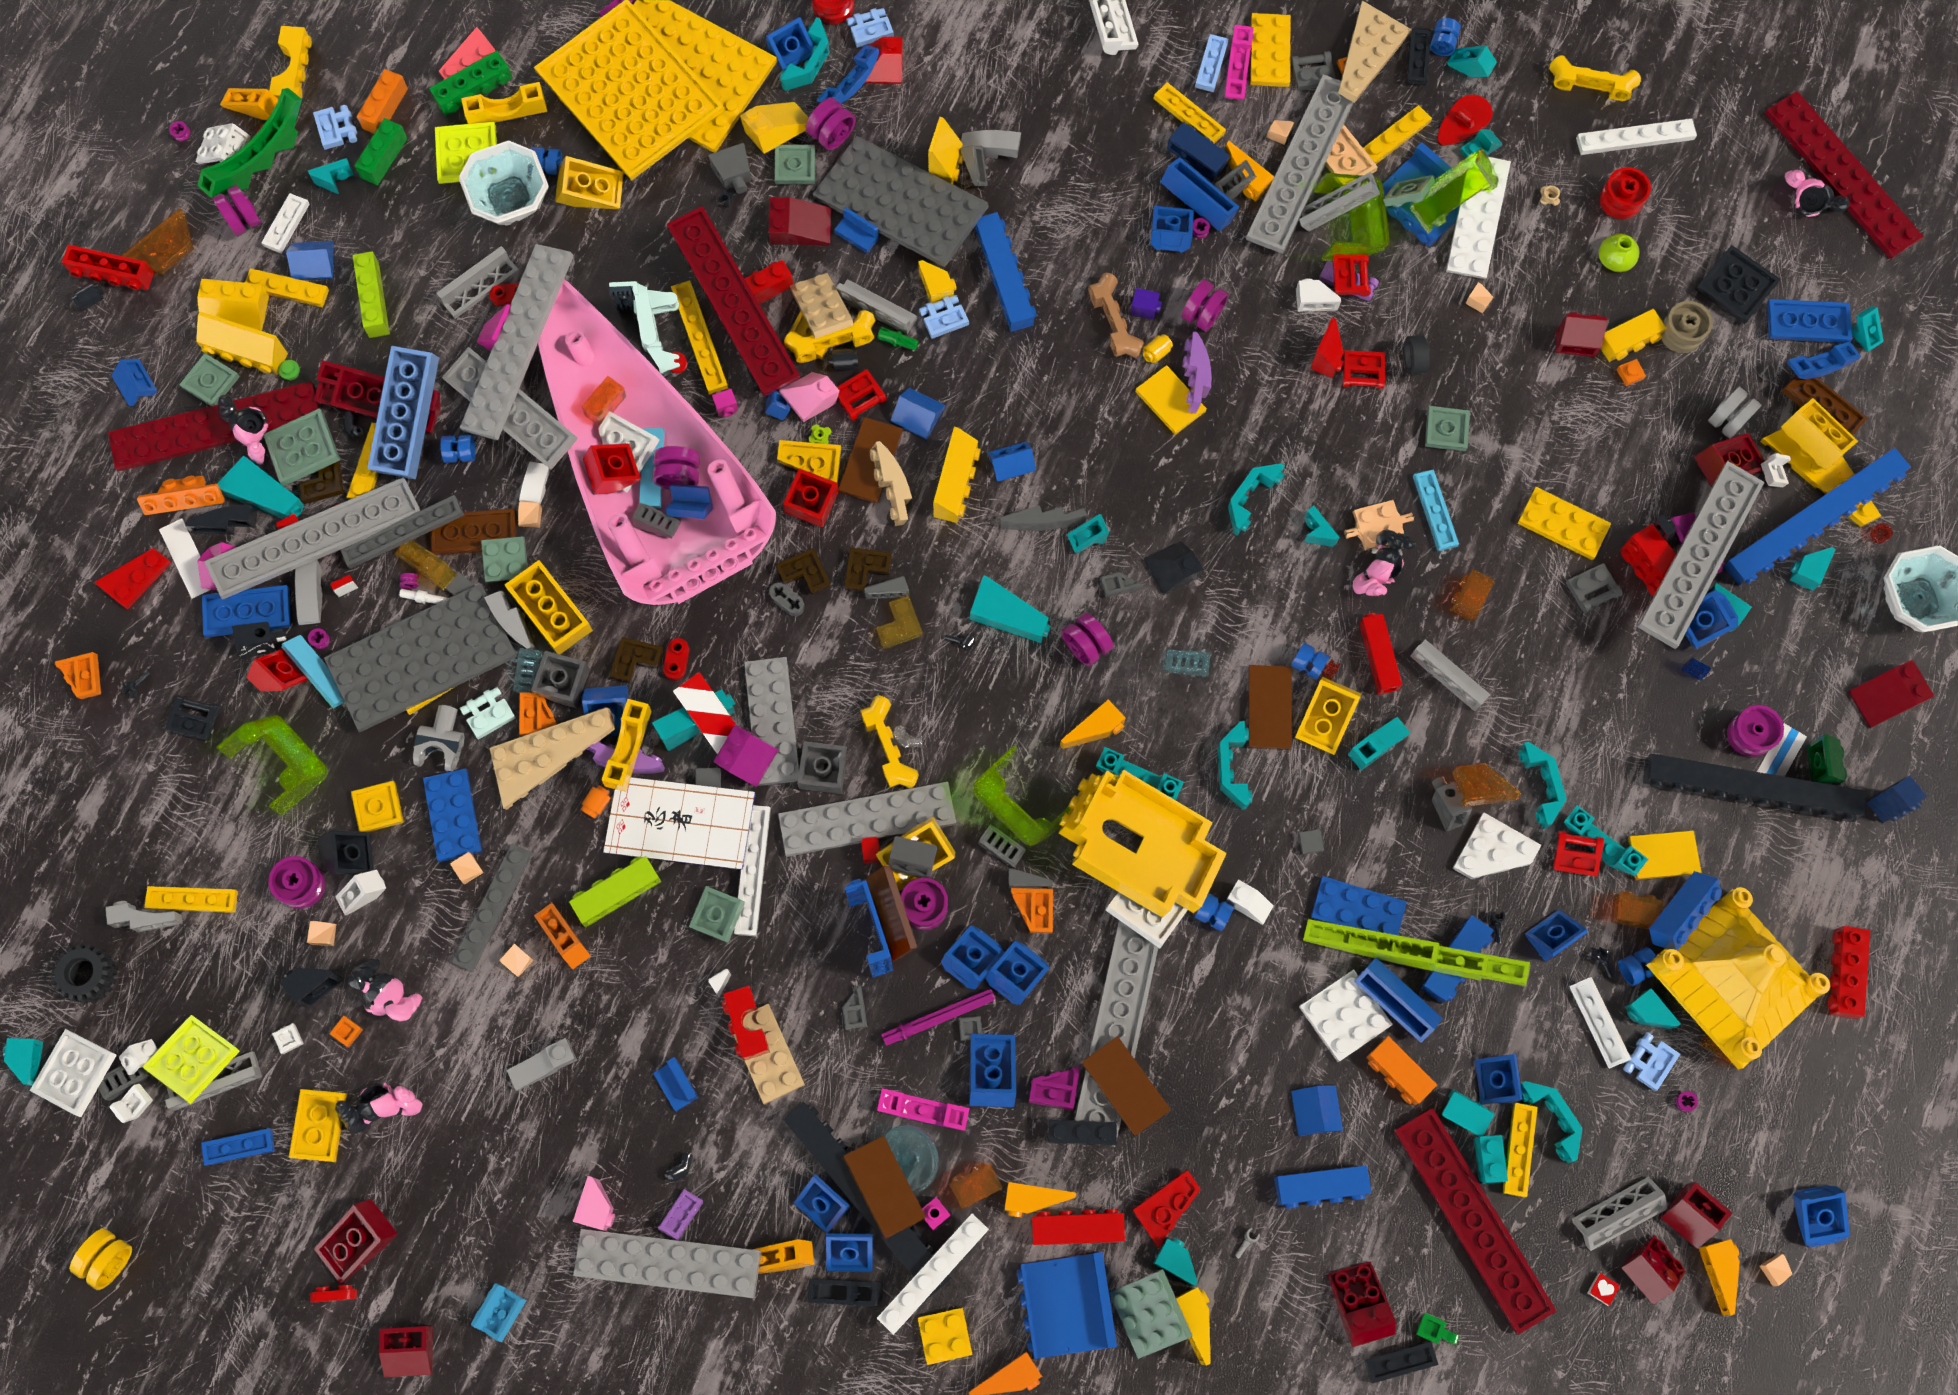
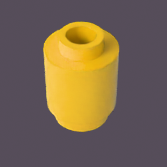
[1143,334,1173,363]

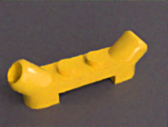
[1549,55,1641,101]
[783,310,875,363]
[860,695,919,788]

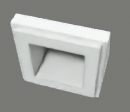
[709,969,731,997]

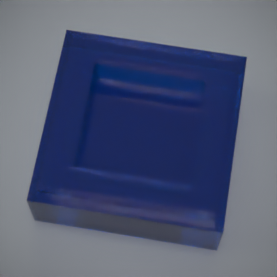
[1682,658,1711,681]

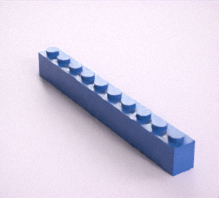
[1723,448,1911,586]

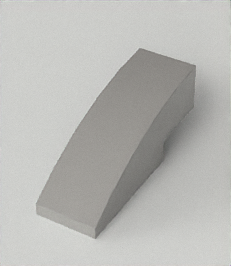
[961,130,1021,159]
[295,560,323,625]
[484,591,535,650]

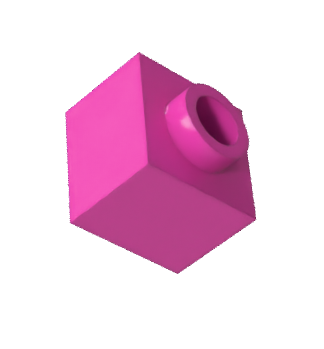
[712,389,738,418]
[922,1197,951,1230]

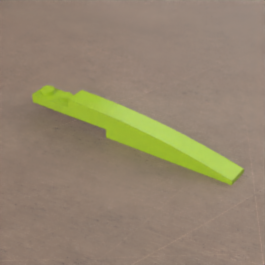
[1303,919,1530,986]

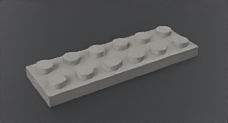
[744,657,799,786]

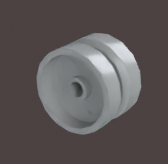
[1708,386,1762,439]

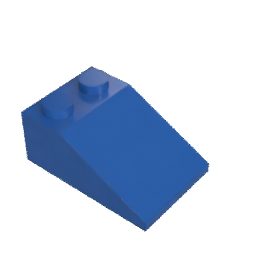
[969,1034,1016,1107]

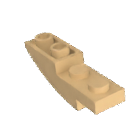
[870,441,912,526]

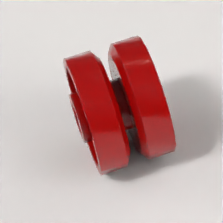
[812,0,855,25]
[1600,167,1651,219]

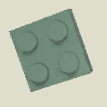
[775,145,815,184]
[1383,175,1435,207]
[179,353,240,406]
[1425,406,1470,451]
[481,537,528,583]
[689,886,745,943]

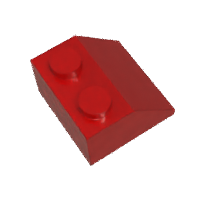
[583,443,641,494]

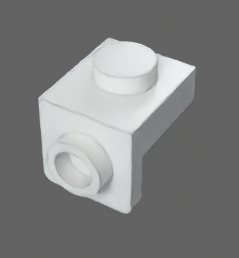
[1761,453,1791,487]
[119,1039,158,1075]
[110,1084,153,1123]

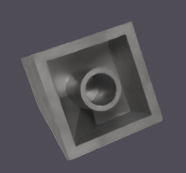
[531,651,590,708]
[797,741,847,794]

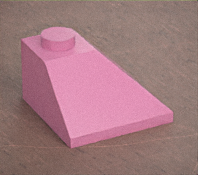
[779,372,839,422]
[573,1176,615,1231]

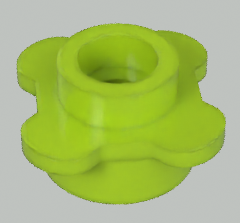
[809,424,831,444]

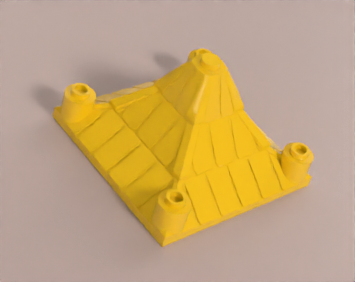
[1646,887,1830,1070]

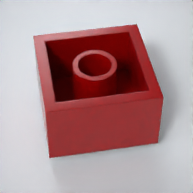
[783,468,839,528]

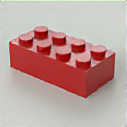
[1620,523,1676,596]

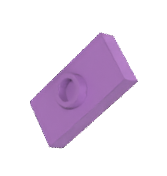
[658,1189,703,1241]

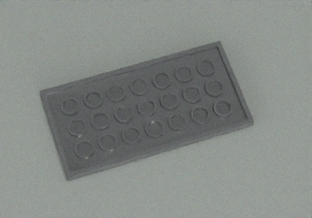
[812,136,989,267]
[324,583,518,732]

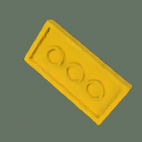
[1250,13,1291,87]
[1517,487,1611,560]

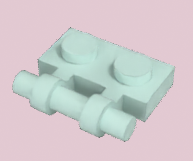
[460,687,516,740]

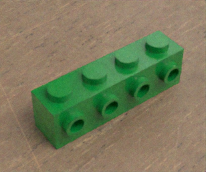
[429,50,513,116]

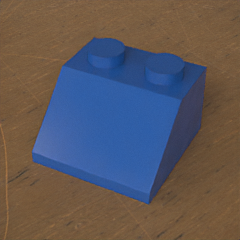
[582,685,629,737]

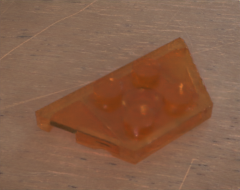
[122,208,194,275]
[1453,763,1522,807]

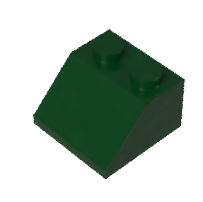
[1806,734,1847,786]

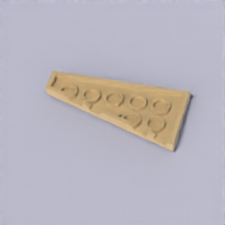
[1338,1,1411,103]
[490,708,615,810]

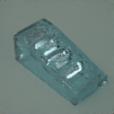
[513,648,543,693]
[1165,650,1211,677]

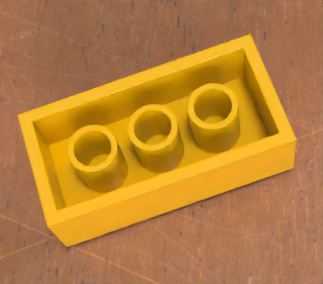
[505,560,593,655]

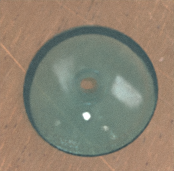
[884,1125,939,1194]

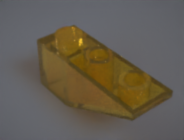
[395,540,457,590]

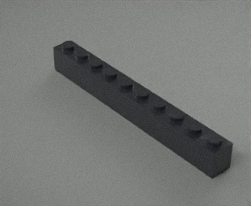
[1643,754,1866,822]
[783,1102,952,1297]

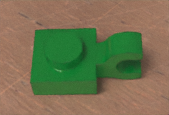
[1415,1313,1459,1345]

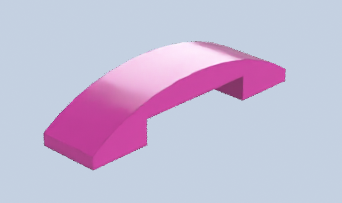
[1225,25,1254,100]
[877,1088,970,1131]

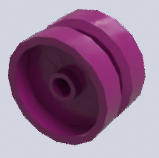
[806,98,856,150]
[212,184,262,237]
[1181,279,1229,332]
[652,446,700,489]
[1061,612,1114,667]
[1727,705,1784,758]
[268,856,326,909]
[901,878,948,930]

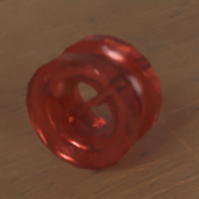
[1870,523,1893,544]
[1322,659,1341,680]

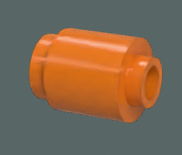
[580,785,611,818]

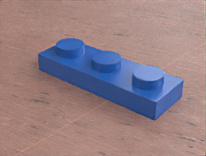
[201,1128,275,1166]

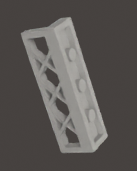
[1299,172,1380,231]
[436,246,520,319]
[836,279,917,335]
[1410,639,1490,711]
[165,1051,262,1111]
[1572,1177,1668,1251]

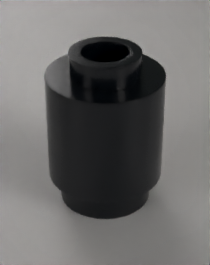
[71,282,105,310]
[829,348,858,371]

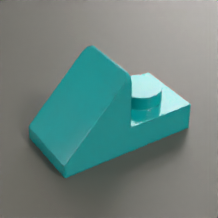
[1459,129,1502,162]
[308,158,354,194]
[1851,306,1884,352]
[1304,506,1340,547]
[1067,514,1109,553]

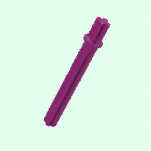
[881,989,995,1046]

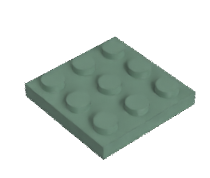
[264,408,340,487]
[1109,1269,1192,1359]

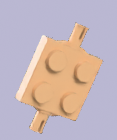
[1344,500,1414,551]

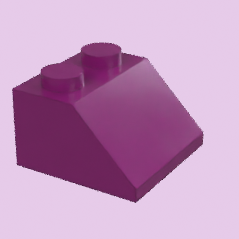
[713,725,779,787]

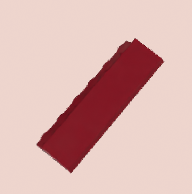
[314,360,441,434]

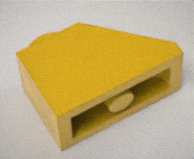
[918,260,956,304]

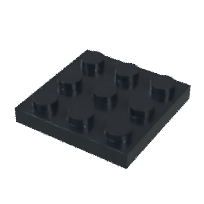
[1695,245,1781,325]

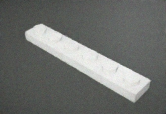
[1576,119,1697,155]
[734,805,771,937]
[877,1214,989,1335]

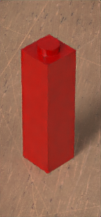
[1359,613,1402,695]

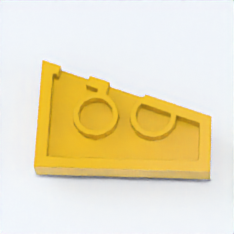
[777,440,841,482]

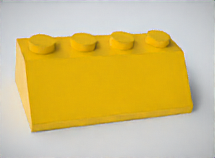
[196,312,288,375]
[933,427,981,523]

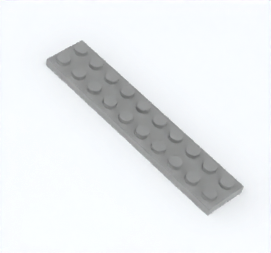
[1246,75,1354,254]
[460,244,574,440]
[1638,461,1764,649]
[204,477,421,600]
[1074,920,1158,1147]

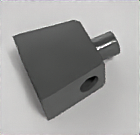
[708,143,751,194]
[1432,777,1472,832]

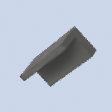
[888,836,937,878]

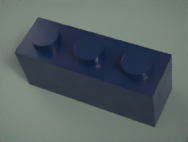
[1167,122,1230,182]
[1866,775,1927,823]

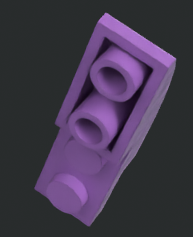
[1182,332,1212,413]
[586,740,665,774]

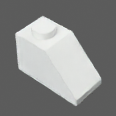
[1296,279,1341,312]
[336,870,386,915]
[1225,880,1273,925]

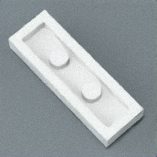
[261,193,310,254]

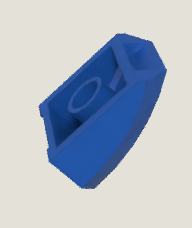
[1150,206,1194,253]
[1685,590,1738,650]
[941,925,1005,989]
[986,940,1050,1005]
[1793,1185,1850,1247]

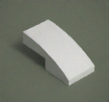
[519,462,551,504]

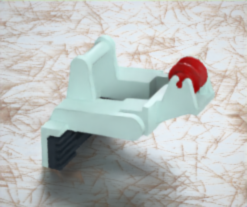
[609,281,687,377]

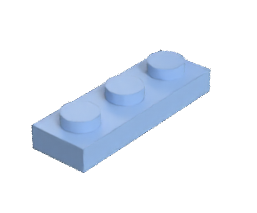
[1195,34,1229,92]

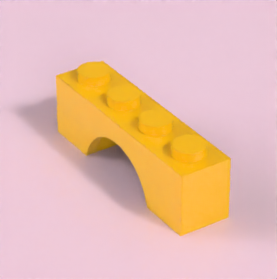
[269,26,312,99]
[461,82,547,124]
[602,699,652,792]

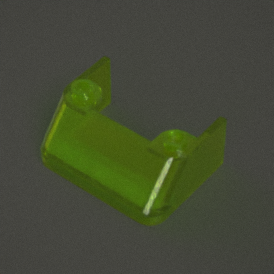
[1409,149,1499,233]
[1314,173,1390,261]
[216,715,328,816]
[973,746,1071,846]

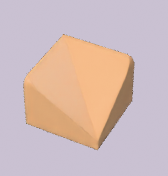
[1267,120,1294,145]
[1466,282,1493,313]
[518,502,542,528]
[450,852,483,884]
[307,921,336,946]
[500,944,533,977]
[1760,1254,1792,1286]

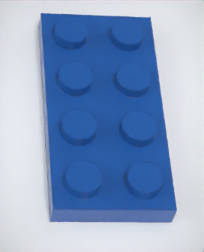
[1767,299,1852,343]
[202,585,291,637]
[423,768,482,862]
[1310,876,1407,935]

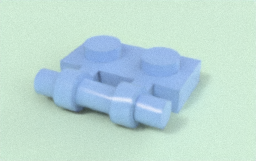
[847,8,894,47]
[313,105,357,150]
[919,295,969,339]
[1623,1032,1680,1091]

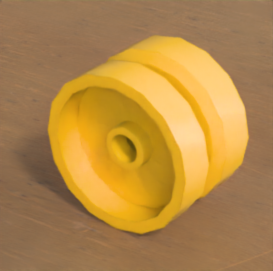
[69,1228,132,1290]

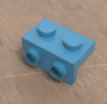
[471,1283,527,1343]

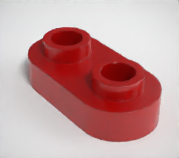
[489,283,519,307]
[663,638,690,681]
[310,1285,357,1302]

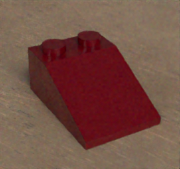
[769,197,831,245]
[1695,433,1765,487]
[1848,659,1935,728]
[314,1199,398,1284]

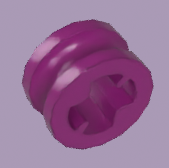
[169,121,190,141]
[1192,218,1210,239]
[400,573,419,589]
[308,628,330,649]
[1676,1091,1698,1112]

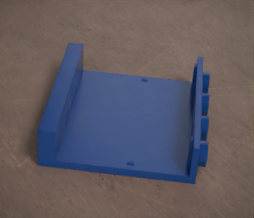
[1373,142,1465,247]
[845,879,893,978]
[1017,1252,1117,1360]

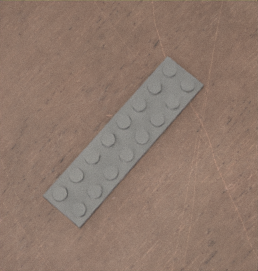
[442,347,578,470]
[778,782,956,857]
[573,1229,761,1298]

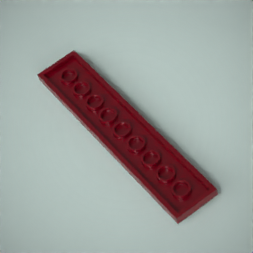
[1765,91,1924,260]
[667,206,800,397]
[108,381,319,472]
[1393,1108,1557,1335]

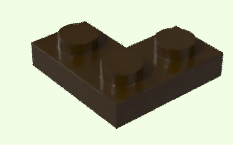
[299,460,344,504]
[844,547,892,592]
[775,548,831,594]
[610,637,664,683]

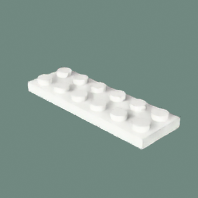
[1446,154,1511,279]

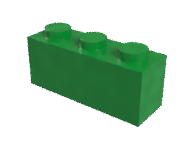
[354,118,407,186]

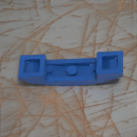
[816,45,879,104]
[1787,341,1861,379]

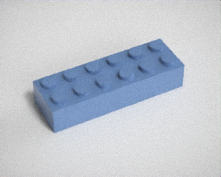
[367,346,439,479]

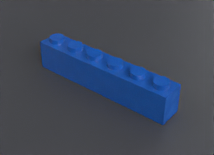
[974,212,1037,332]

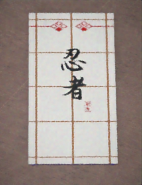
[604,778,756,870]

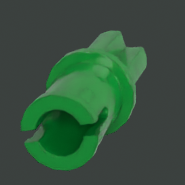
[878,327,918,350]

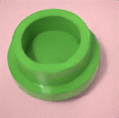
[278,360,300,380]

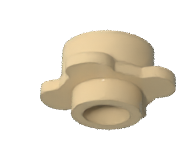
[1540,186,1560,206]

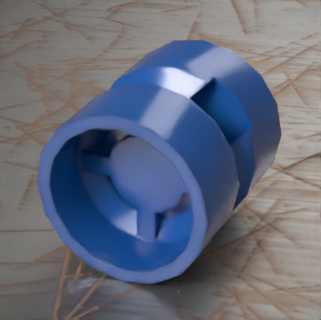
[1430,18,1461,56]
[529,146,562,176]
[441,435,476,463]
[1291,642,1330,680]
[1194,893,1234,932]
[1618,947,1656,986]

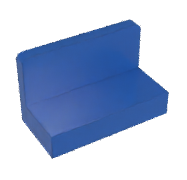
[835,208,879,254]
[112,359,157,406]
[988,441,1036,481]
[666,484,713,519]
[654,1057,699,1111]

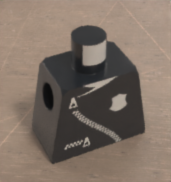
[232,622,286,660]

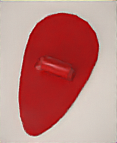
[1437,94,1493,146]

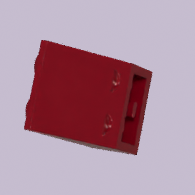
[1327,1261,1396,1348]

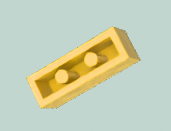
[1601,309,1666,362]

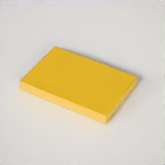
[1135,365,1207,435]
[1628,831,1702,880]
[289,1089,347,1162]

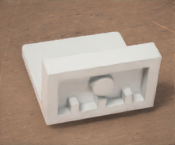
[196,123,251,164]

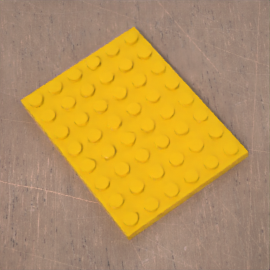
[534,0,725,181]
[633,0,777,153]

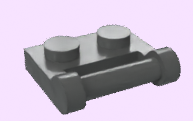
[1291,51,1336,91]
[1566,563,1623,613]

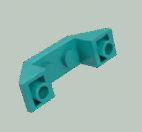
[780,17,830,91]
[1228,463,1285,536]
[1217,721,1252,810]
[1518,742,1567,830]
[1096,747,1184,800]
[1564,805,1648,876]
[1520,1081,1582,1163]

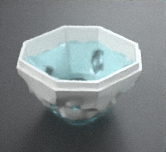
[459,141,549,225]
[1883,546,1958,632]

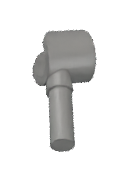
[1234,1228,1260,1259]

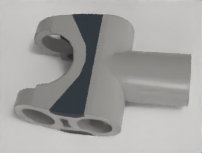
[413,705,465,772]

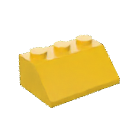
[197,279,269,331]
[1781,398,1858,470]

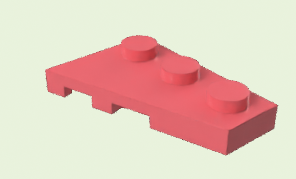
[439,27,496,80]

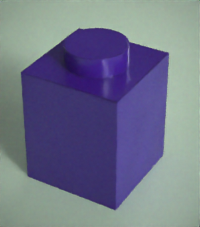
[1130,288,1162,320]

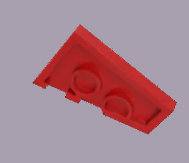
[94,548,171,610]
[1131,1170,1200,1248]

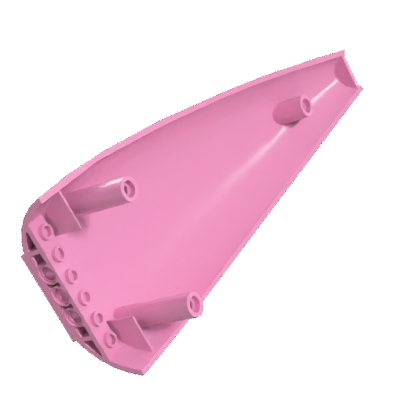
[538,279,776,605]

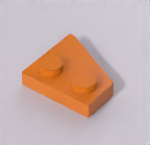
[55,652,101,699]
[519,692,557,736]
[1011,888,1053,934]

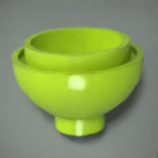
[1598,233,1640,272]

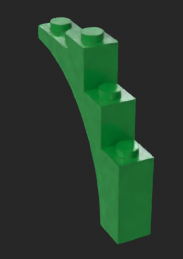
[197,88,302,198]

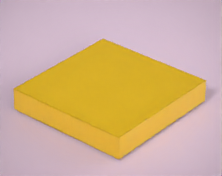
[351,780,404,832]

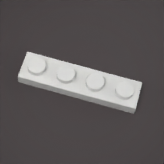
[1569,977,1631,1068]

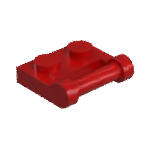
[1332,254,1371,296]
[1342,350,1385,389]
[837,369,887,421]
[1553,831,1604,877]

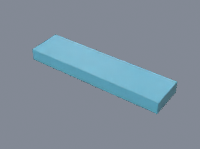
[639,428,665,509]
[1413,469,1459,551]
[282,635,345,708]

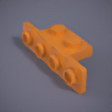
[137,476,225,515]

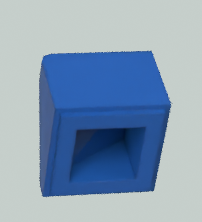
[765,391,790,420]

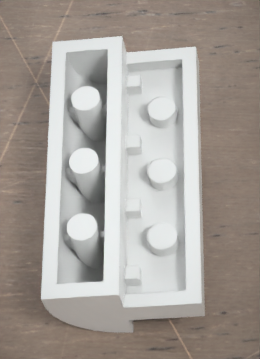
[1089,0,1138,55]

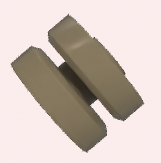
[1661,301,1713,353]

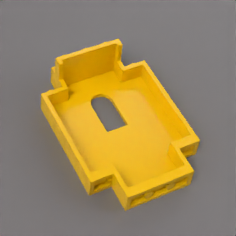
[1059,770,1226,918]

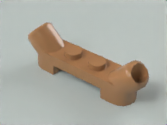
[1088,273,1144,358]

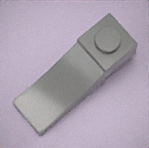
[106,901,183,932]
[507,1038,577,1091]

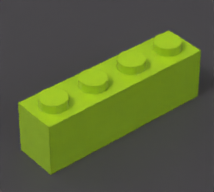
[353,251,390,338]
[569,856,661,928]

